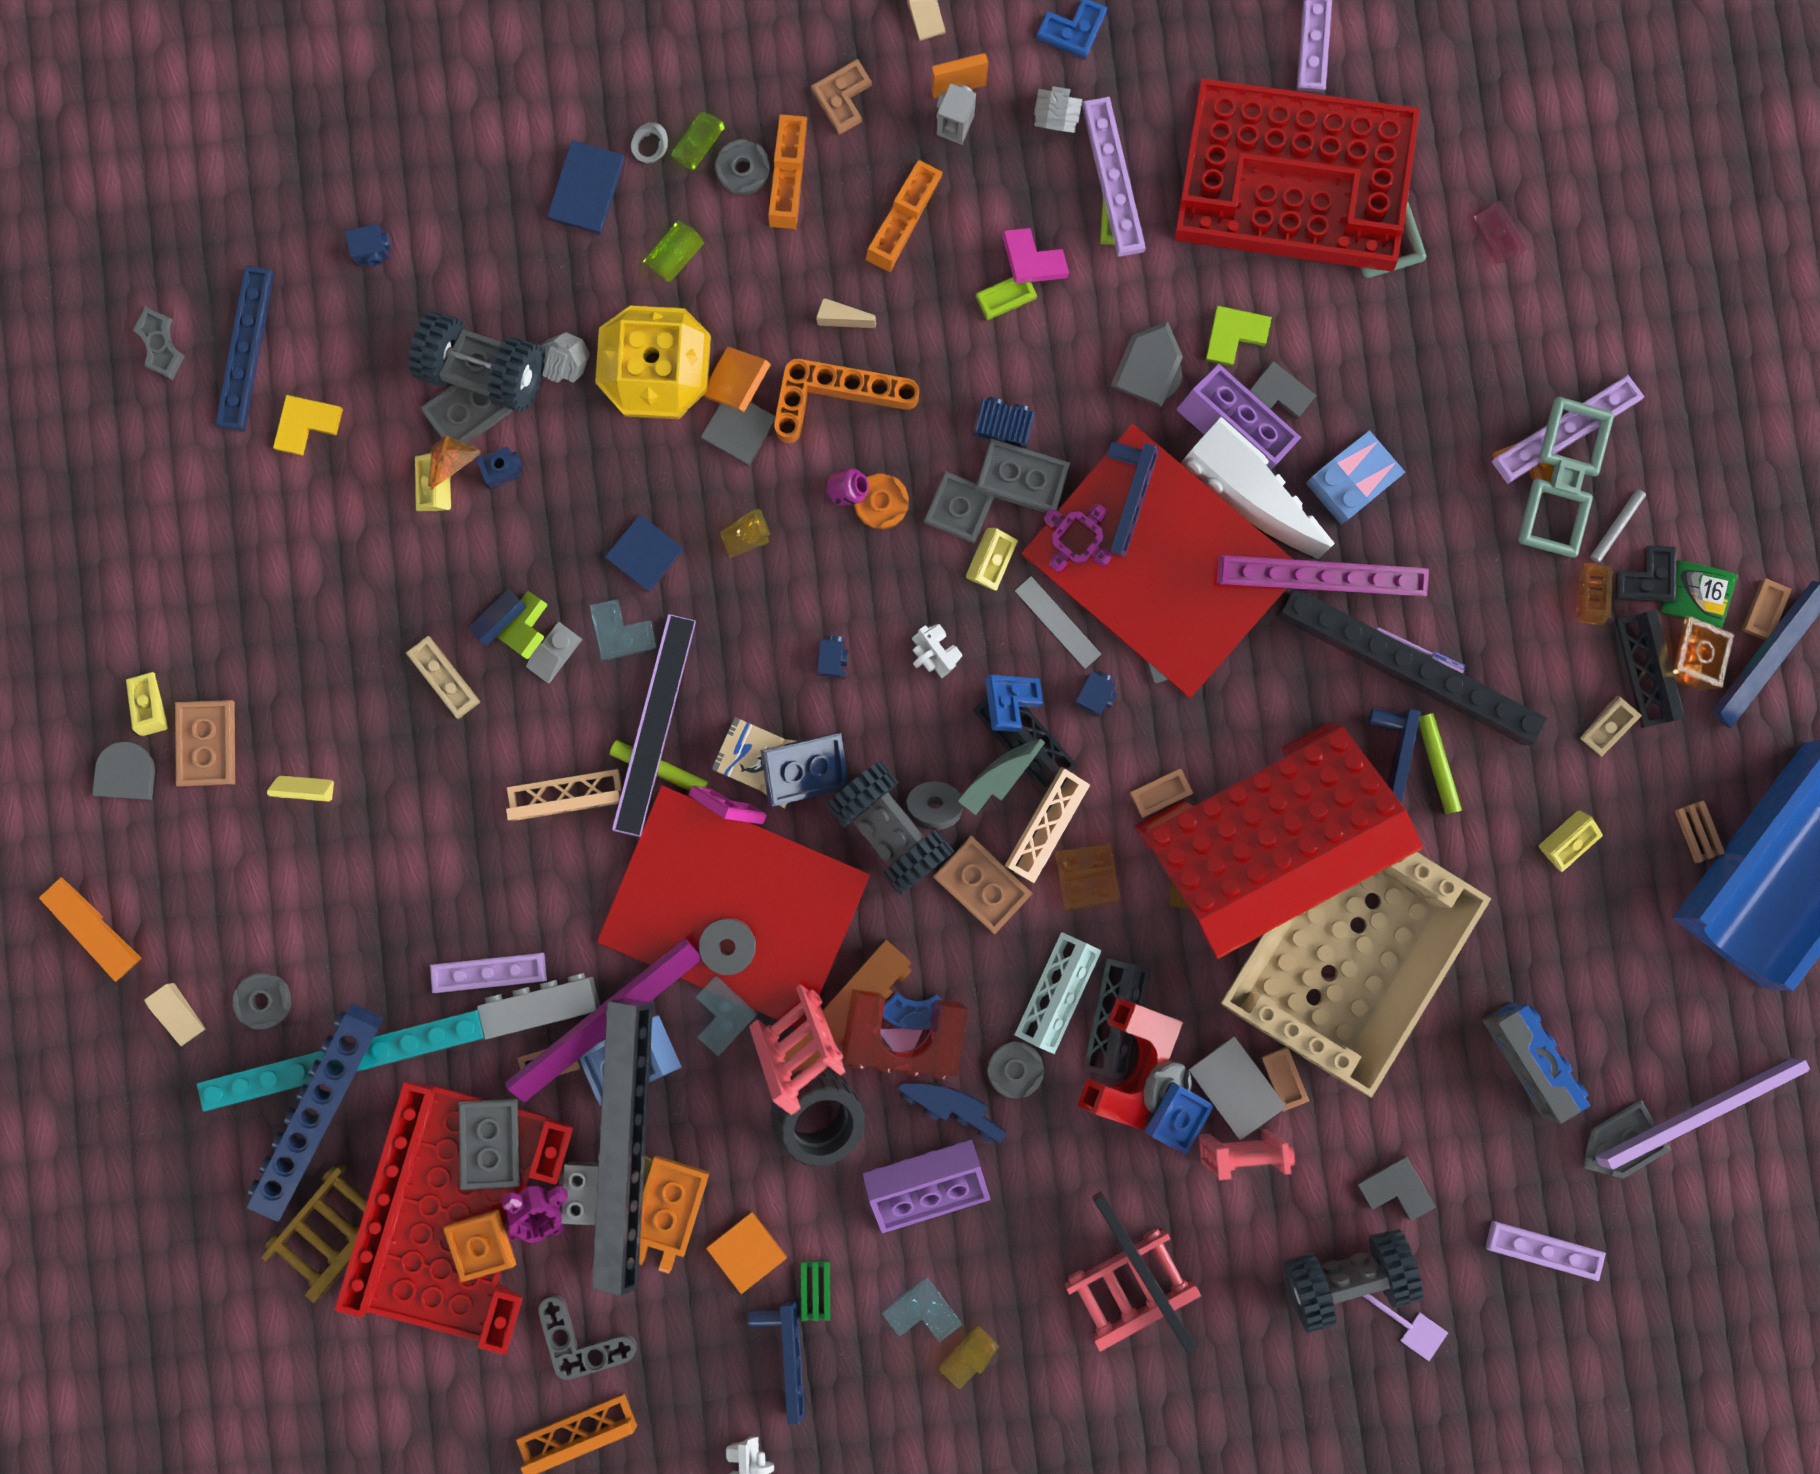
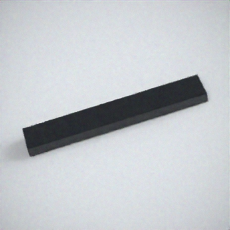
[1092,1191,1197,1353]

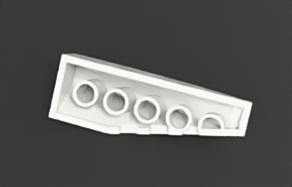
[1180,417,1334,559]

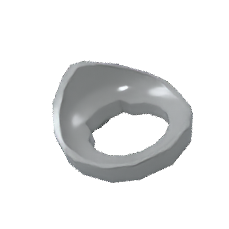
[631,123,668,163]

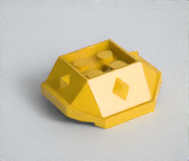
[595,306,711,419]

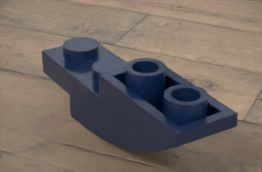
[898,1081,1006,1143]

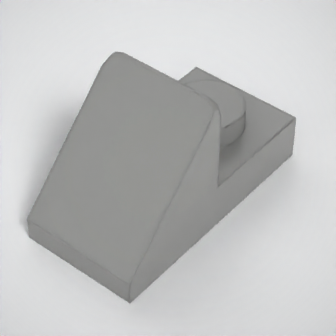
[526,622,583,683]

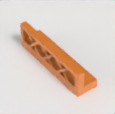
[516,1393,637,1474]

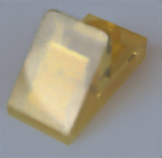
[720,509,771,558]
[939,1325,999,1390]

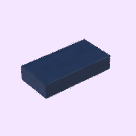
[468,588,526,646]

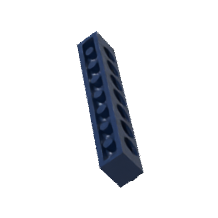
[246,1003,383,1222]

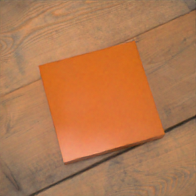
[931,53,988,99]
[703,346,771,412]
[443,1210,516,1282]
[706,1211,787,1294]

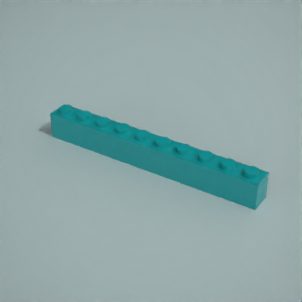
[197,1010,485,1112]

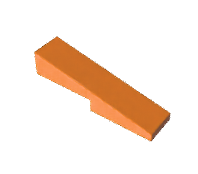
[769,115,807,229]
[866,160,943,272]
[39,877,142,982]

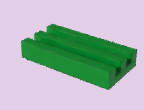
[801,1260,830,1321]

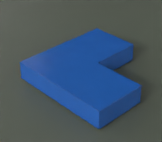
[1036,0,1108,60]
[985,675,1043,732]

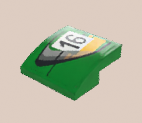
[1660,560,1738,629]

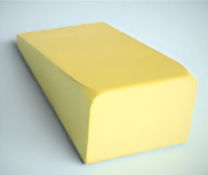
[126,672,167,736]

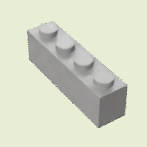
[477,973,600,1040]

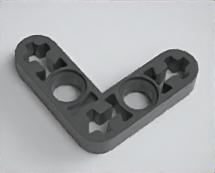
[539,1294,637,1380]

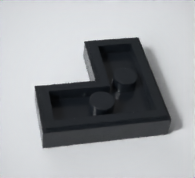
[1615,545,1676,603]

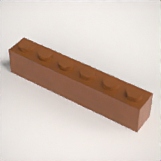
[784,939,912,1077]

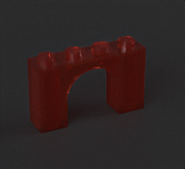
[841,989,969,1079]

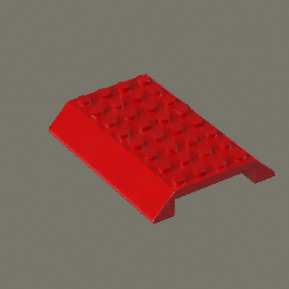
[1134,721,1423,959]
[334,1082,573,1355]

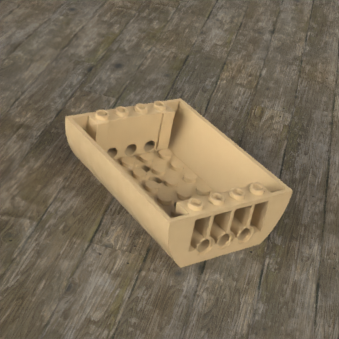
[1221,852,1492,1097]

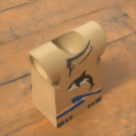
[712,717,796,809]

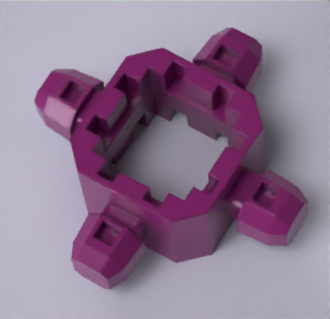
[1044,503,1112,572]
[501,1185,568,1243]

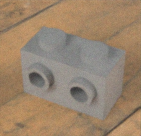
[936,83,976,145]
[559,1161,599,1225]

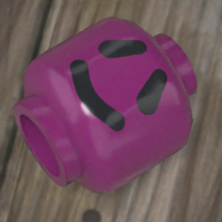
[826,468,869,507]

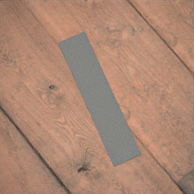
[1015,576,1101,669]

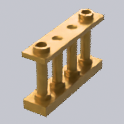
[261,1164,368,1303]

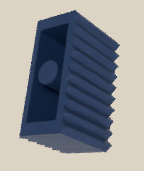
[972,397,1035,449]

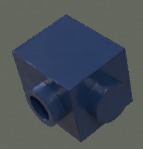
[345,224,392,266]
[1074,671,1117,717]

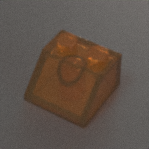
[1673,616,1734,690]

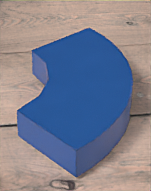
[876,992,956,1030]

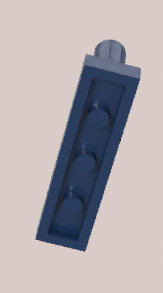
[1108,442,1159,558]
[1368,708,1421,804]
[749,1300,805,1425]

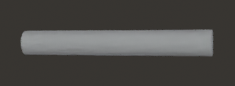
[1590,489,1646,563]

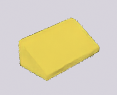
[415,452,451,511]
[966,528,1018,591]
[267,776,334,802]
[1539,810,1603,872]

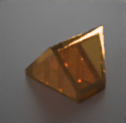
[428,435,481,490]

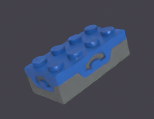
[1482,1002,1590,1124]

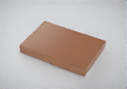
[175,700,235,787]
[933,836,1033,935]

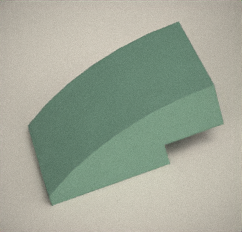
[958,739,1045,815]

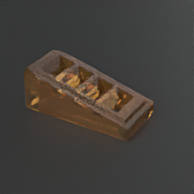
[1576,563,1613,625]

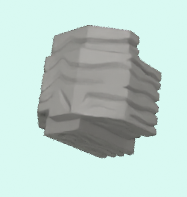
[1034,86,1082,133]
[540,332,590,383]

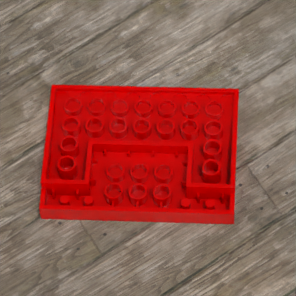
[1174,79,1420,272]
[1021,423,1294,699]
[597,785,871,1028]

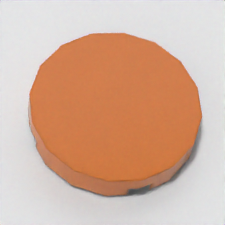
[854,473,909,529]

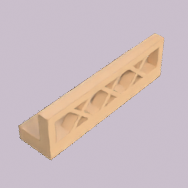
[1005,768,1090,883]
[506,769,622,821]

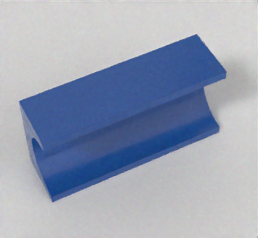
[1672,740,1820,991]

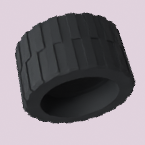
[770,1068,865,1167]

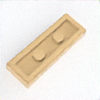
[406,636,481,719]

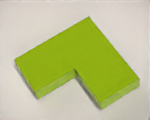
[1205,306,1272,367]
[496,591,548,659]

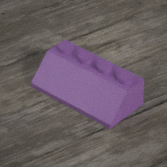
[1177,364,1301,471]
[863,1140,991,1233]

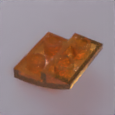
[1055,843,1121,912]

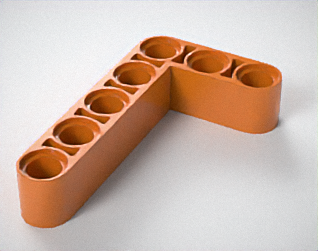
[775,359,919,443]

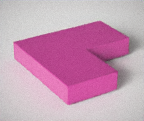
[1002,228,1069,284]
[689,786,767,824]

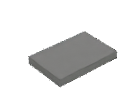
[1188,1036,1286,1140]

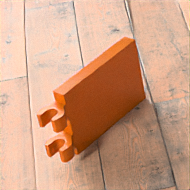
[639,1155,710,1274]

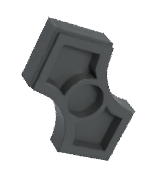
[133,306,185,380]

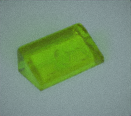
[670,111,724,171]
[643,221,704,282]

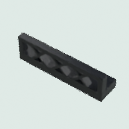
[1615,609,1685,728]
[973,697,1078,794]
[1083,959,1150,1080]

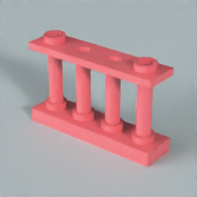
[749,984,845,1115]
[1198,1129,1295,1180]
[1064,1229,1201,1352]

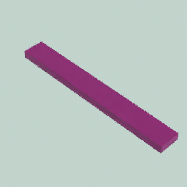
[1216,555,1429,596]
[505,938,702,1102]

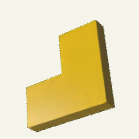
[273,395,343,456]

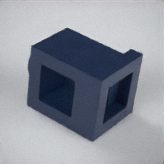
[475,446,523,489]
[817,636,849,679]

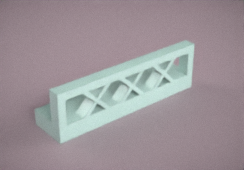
[1015,932,1101,1054]

